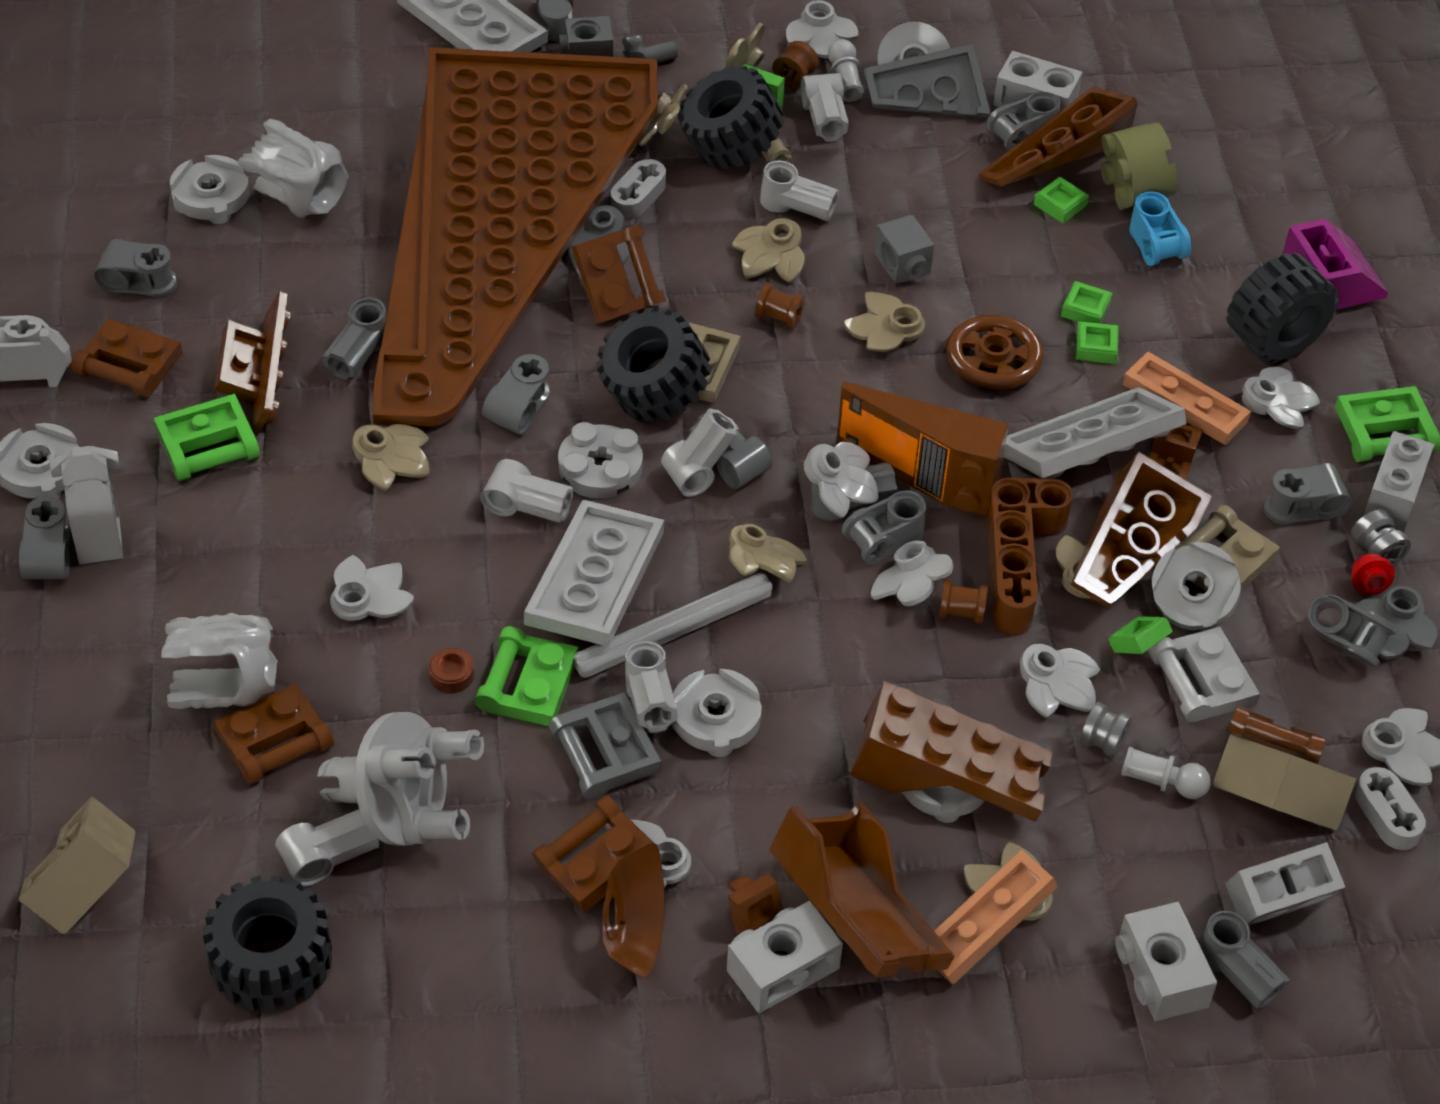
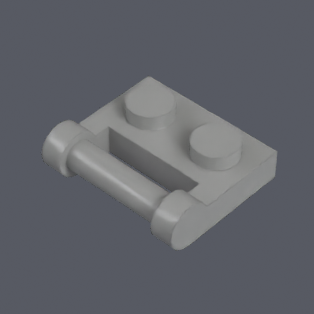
[1148,627,1260,722]

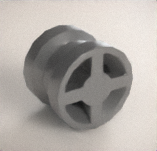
[1080,702,1132,758]

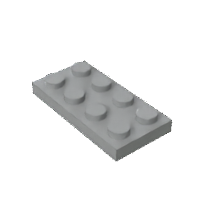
[397,0,548,52]
[1004,387,1187,479]
[524,500,665,647]

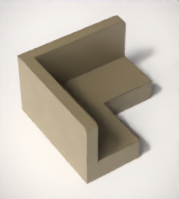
[1213,734,1356,830]
[19,796,136,934]

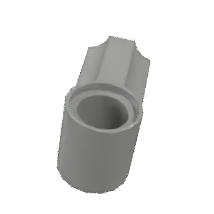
[801,73,849,142]
[759,160,839,222]
[661,408,739,497]
[480,459,573,523]
[625,642,678,733]
[275,809,379,887]

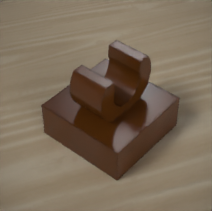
[728,873,784,935]

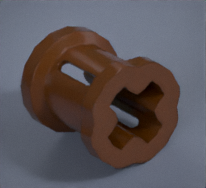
[755,283,805,329]
[938,579,988,624]

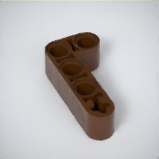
[987,477,1073,636]

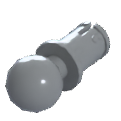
[828,39,864,102]
[1121,747,1211,799]

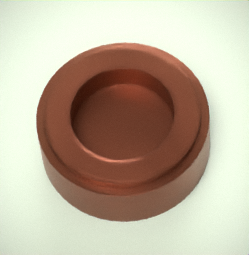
[429,648,474,693]

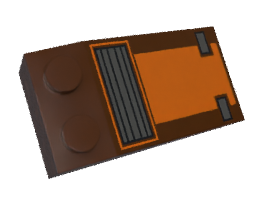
[836,381,1009,516]

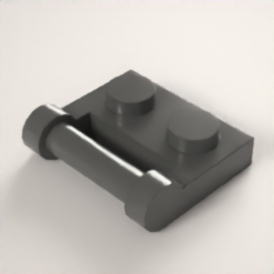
[548,692,661,801]

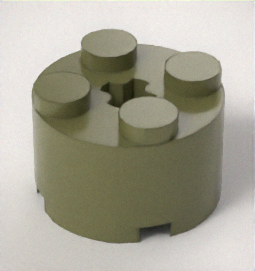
[1101,122,1177,210]

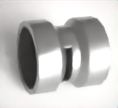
[1350,509,1412,566]

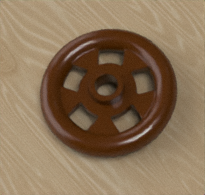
[946,315,1044,390]

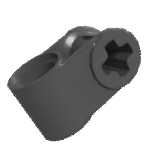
[986,91,1060,151]
[94,239,178,298]
[482,354,549,435]
[1263,463,1352,525]
[841,490,926,565]
[19,496,71,580]
[1308,594,1399,668]

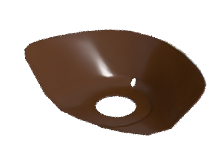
[602,842,665,978]

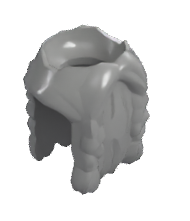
[238,119,349,218]
[161,613,278,709]

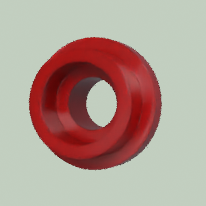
[1351,554,1395,595]

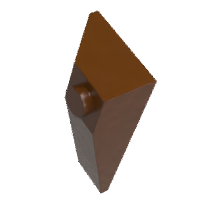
[979,86,1138,187]
[1071,452,1212,608]

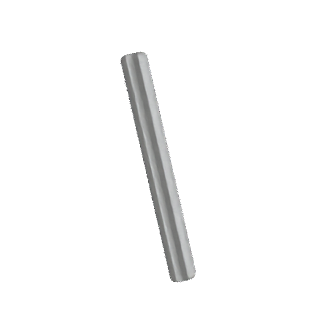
[574,573,773,678]

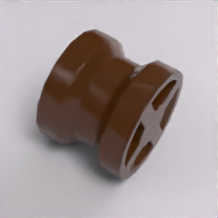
[772,41,819,88]

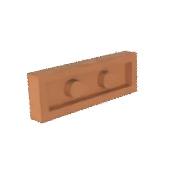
[1122,352,1251,445]
[934,849,1058,985]

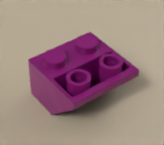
[1282,219,1388,310]

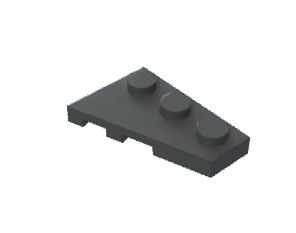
[863,44,991,118]

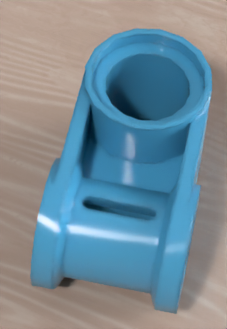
[1129,191,1191,266]

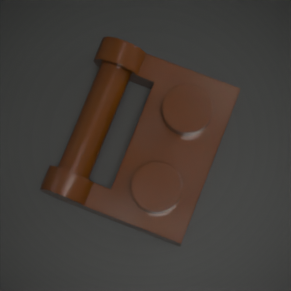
[571,224,666,324]
[71,318,182,398]
[214,683,334,785]
[1228,706,1327,764]
[532,795,653,913]

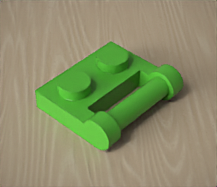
[1335,386,1440,462]
[154,394,260,482]
[474,626,579,726]

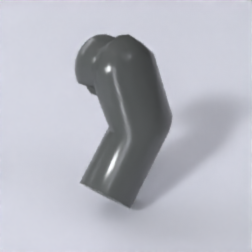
[622,34,678,64]

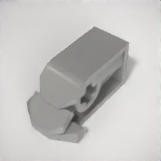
[0,315,72,387]
[50,446,123,564]

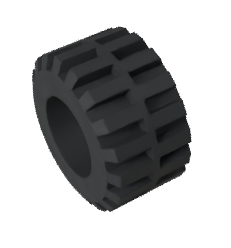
[678,65,784,169]
[1226,253,1339,363]
[596,307,711,422]
[203,875,332,1012]

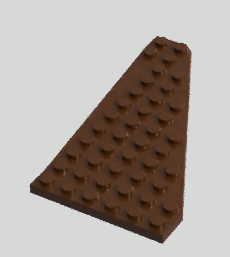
[373,47,658,426]

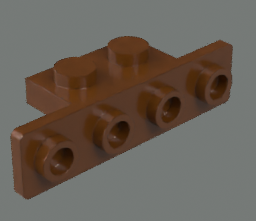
[214,291,291,435]

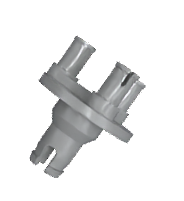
[317,712,484,846]

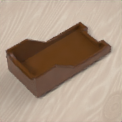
[849,681,1052,822]
[769,801,955,978]

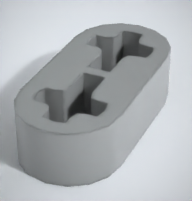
[611,159,666,219]
[1355,767,1426,850]

